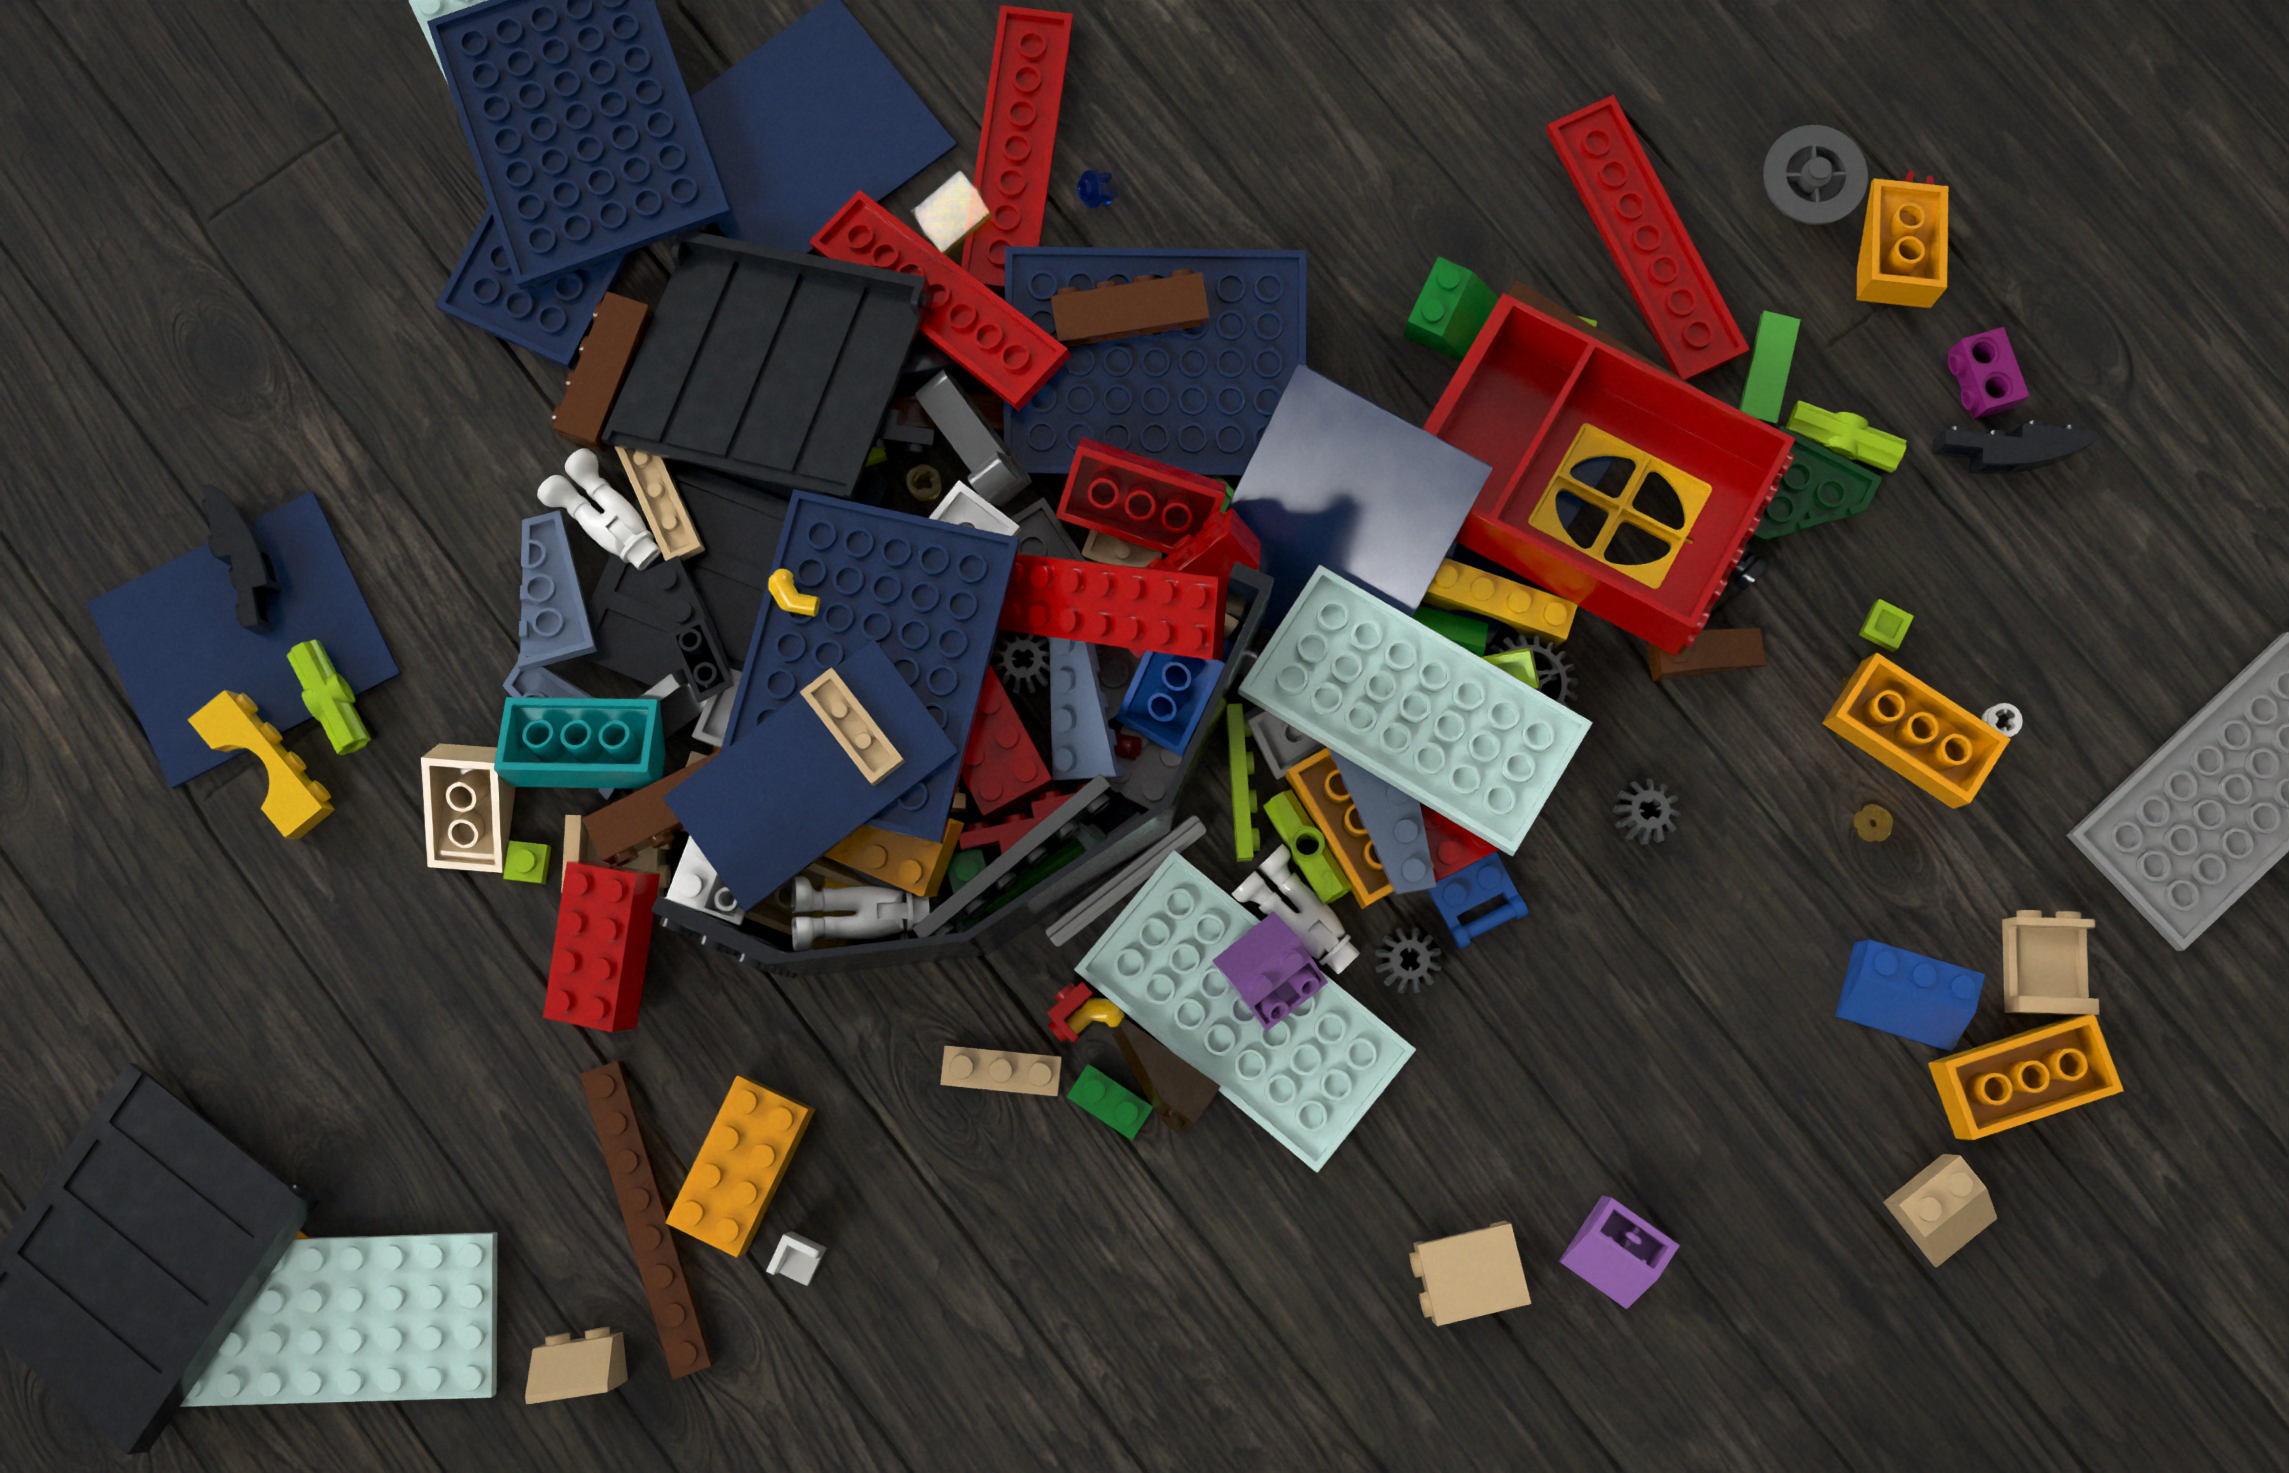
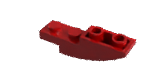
[959,783,1091,854]

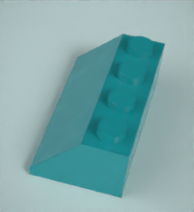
[493,697,665,789]

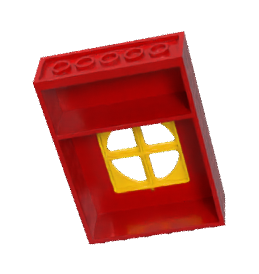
[1422,293,1796,656]

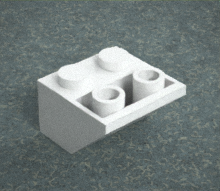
[666,836,746,925]

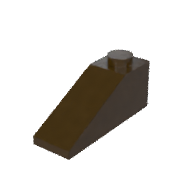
[1112,1018,1221,1134]

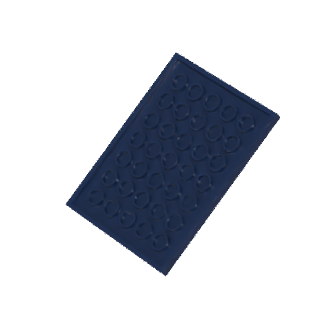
[427,0,732,290]
[1004,246,1307,477]
[720,489,1021,845]

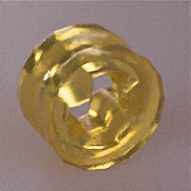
[907,464,942,502]

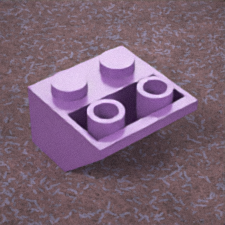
[1212,911,1328,1031]
[1559,1195,1680,1309]

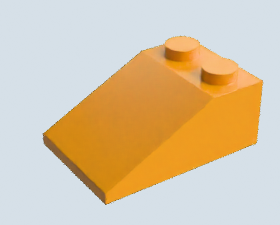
[1856,178,1948,308]

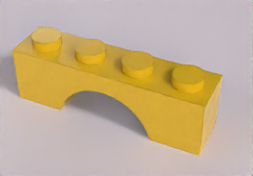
[1422,558,1578,648]
[188,690,335,839]

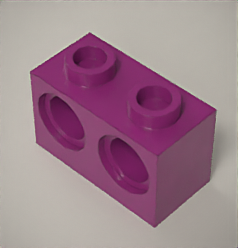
[1948,327,2030,420]

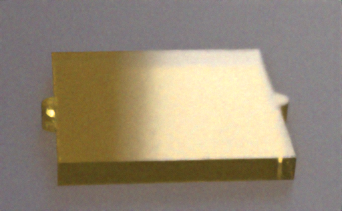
[912,170,993,255]

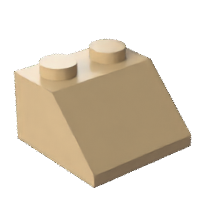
[1883,1154,1997,1267]
[525,1327,628,1405]

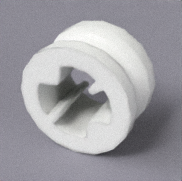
[1981,703,2023,737]

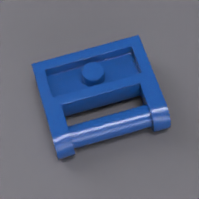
[1427,852,1529,949]

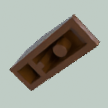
[1646,628,1767,682]

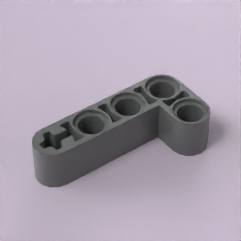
[915,368,1032,507]

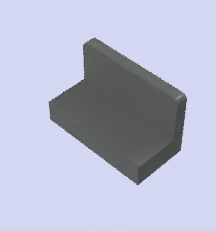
[637,668,707,741]

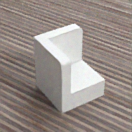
[766,1231,827,1286]

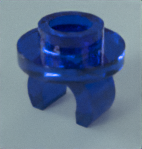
[1077,170,1118,208]

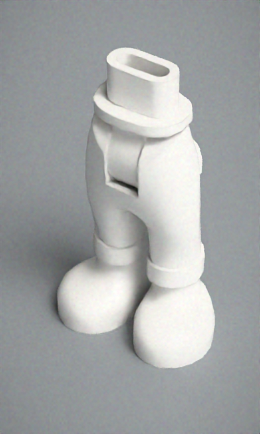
[537,448,661,570]
[1232,844,1360,974]
[791,876,929,952]

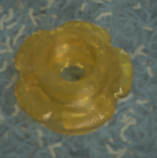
[1854,804,1893,842]

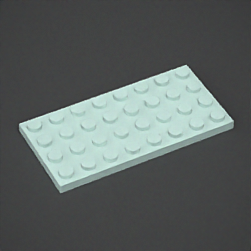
[1238,565,1593,857]
[1074,850,1416,1173]
[180,1232,497,1407]

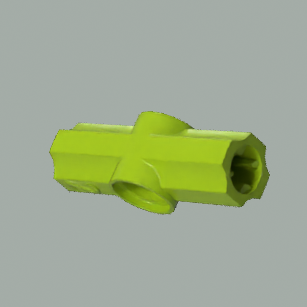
[1785,400,1906,473]
[287,639,371,755]
[1263,789,1353,905]

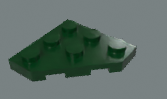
[1751,426,1883,543]

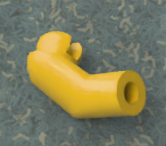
[768,569,820,617]
[1064,998,1125,1035]

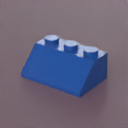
[1115,638,1235,757]
[1835,939,1985,1052]

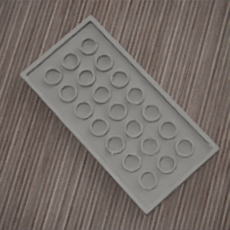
[2066,632,2289,951]

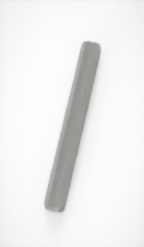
[1045,815,1206,947]

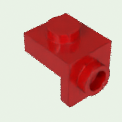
[1047,982,1094,1043]

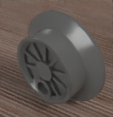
[1763,125,1868,225]

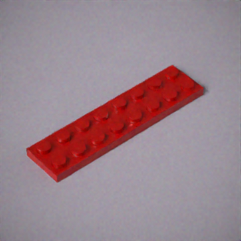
[961,5,1073,292]
[1546,95,1750,382]
[809,190,1071,411]
[998,553,1228,660]

